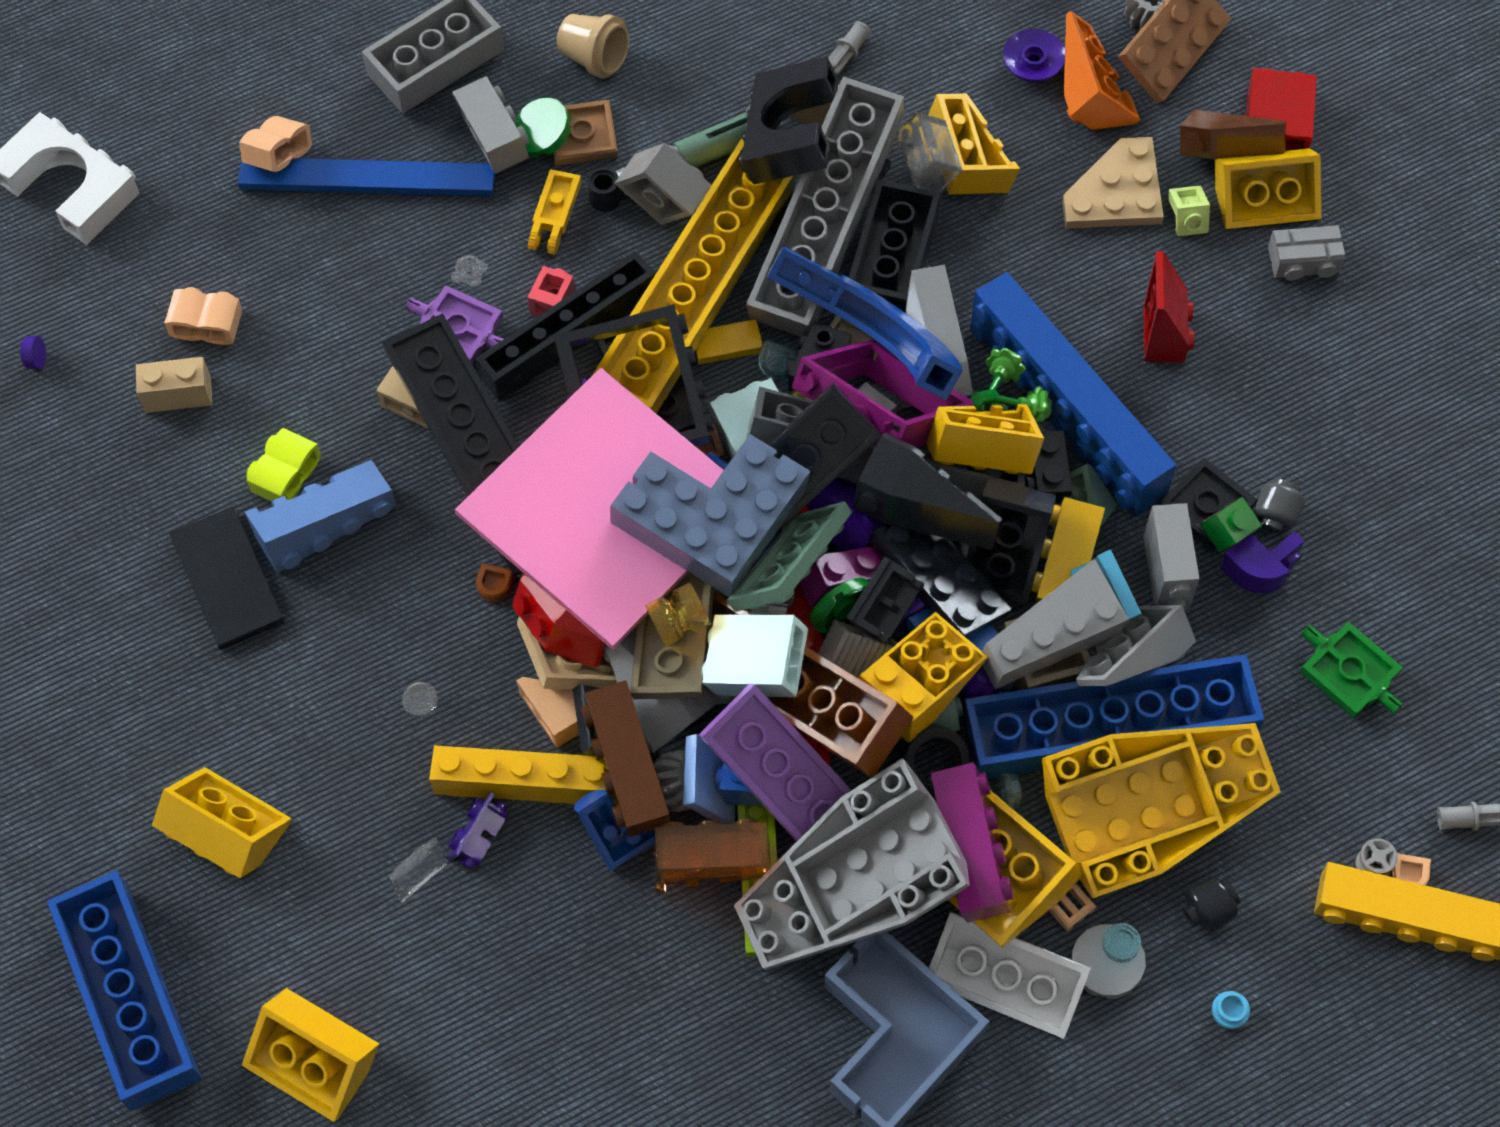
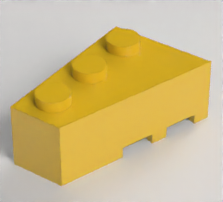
[926,93,1020,195]
[926,404,1044,475]

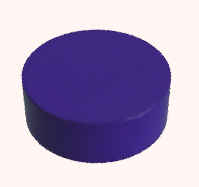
[20,336,46,370]

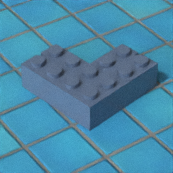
[610,434,810,597]
[824,931,990,1127]

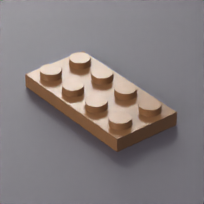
[1118,0,1231,104]

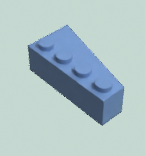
[245,460,397,574]

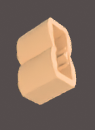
[239,116,312,172]
[165,287,242,345]

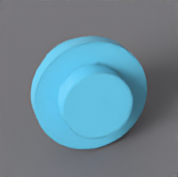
[1212,991,1250,1029]

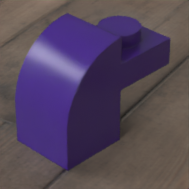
[1220,531,1304,593]

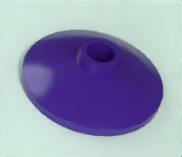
[1003,29,1065,82]

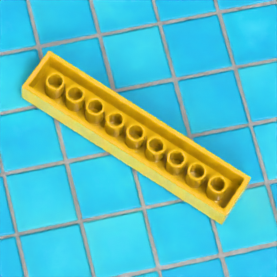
[591,139,797,414]

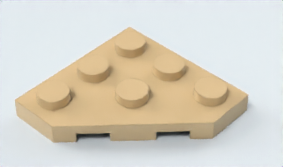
[1062,137,1164,229]
[517,616,617,690]

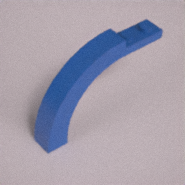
[767,246,963,401]

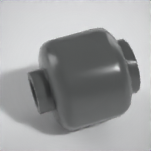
[1254,479,1305,532]

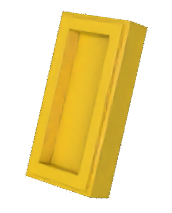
[695,319,763,365]

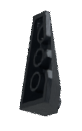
[852,433,1002,550]

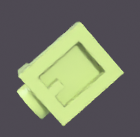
[1169,185,1210,236]

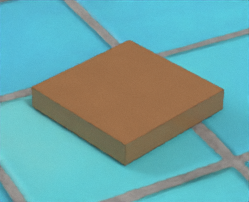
[554,100,618,166]

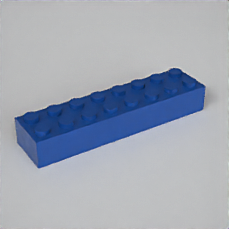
[970,272,1176,518]
[963,654,1264,779]

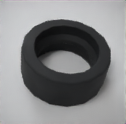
[898,724,970,795]

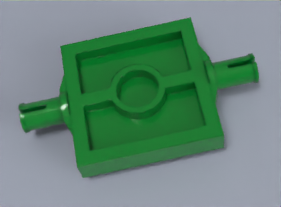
[1300,621,1403,719]

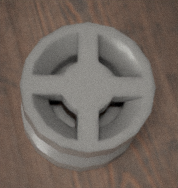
[1355,838,1398,876]

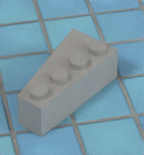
[982,558,1129,689]

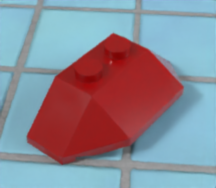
[512,573,606,668]

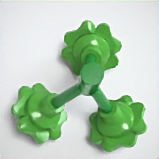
[971,348,1052,423]

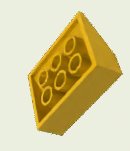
[947,790,1083,948]

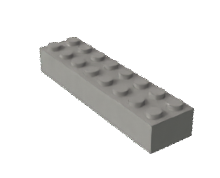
[746,76,904,337]

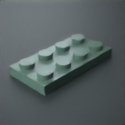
[727,501,852,612]

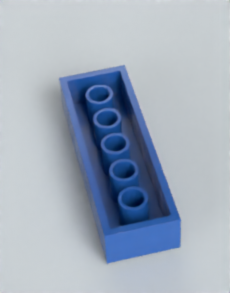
[47,870,202,1112]

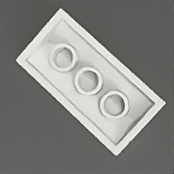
[929,912,1091,1039]

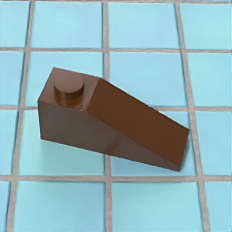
[1180,109,1286,159]

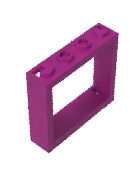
[792,339,977,448]

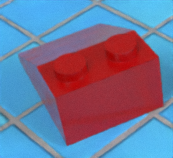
[1143,251,1194,363]

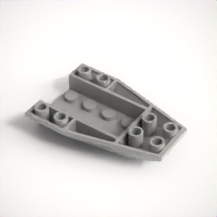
[734,759,970,970]

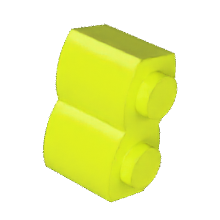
[246,428,321,501]

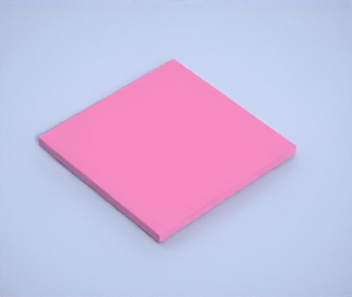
[455,368,724,650]

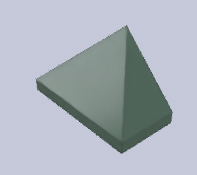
[1070,464,1118,527]

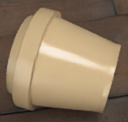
[557,14,629,79]

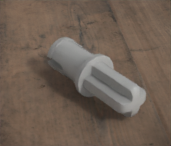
[828,21,871,75]
[1437,802,1500,831]

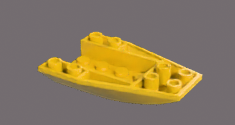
[1042,723,1281,898]

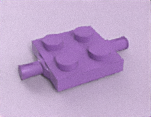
[406,285,503,365]

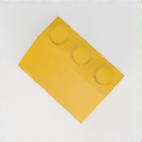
[1215,148,1322,229]
[152,767,292,878]
[241,988,379,1122]

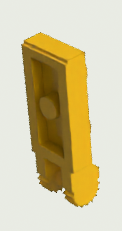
[528,169,582,255]

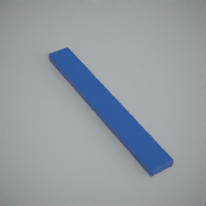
[238,158,496,197]

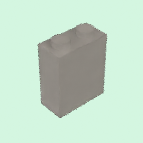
[1143,503,1199,610]

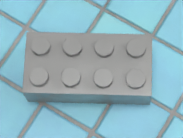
[362,0,505,114]

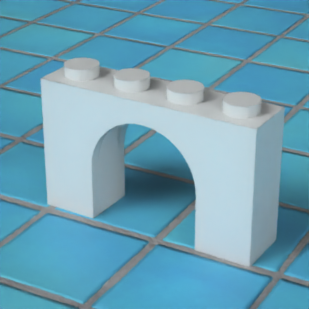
[0,112,140,245]

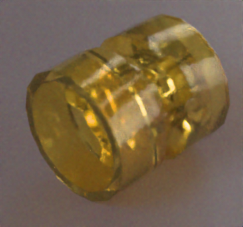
[645,582,711,647]

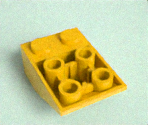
[859,612,988,743]

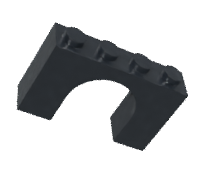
[739,56,839,185]

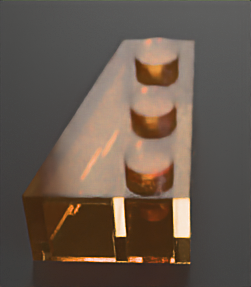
[653,819,769,893]

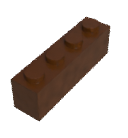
[581,680,671,838]

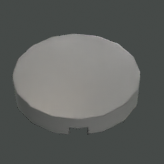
[1071,924,1146,999]

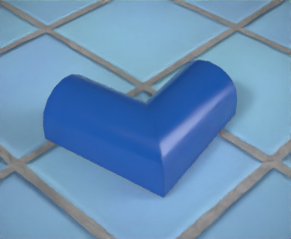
[574,789,671,871]

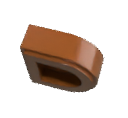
[476,563,516,603]

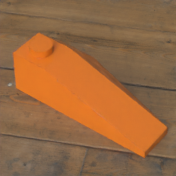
[1064,11,1140,130]

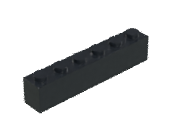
[475,251,656,401]

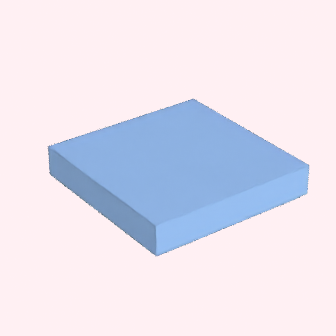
[683,734,735,827]

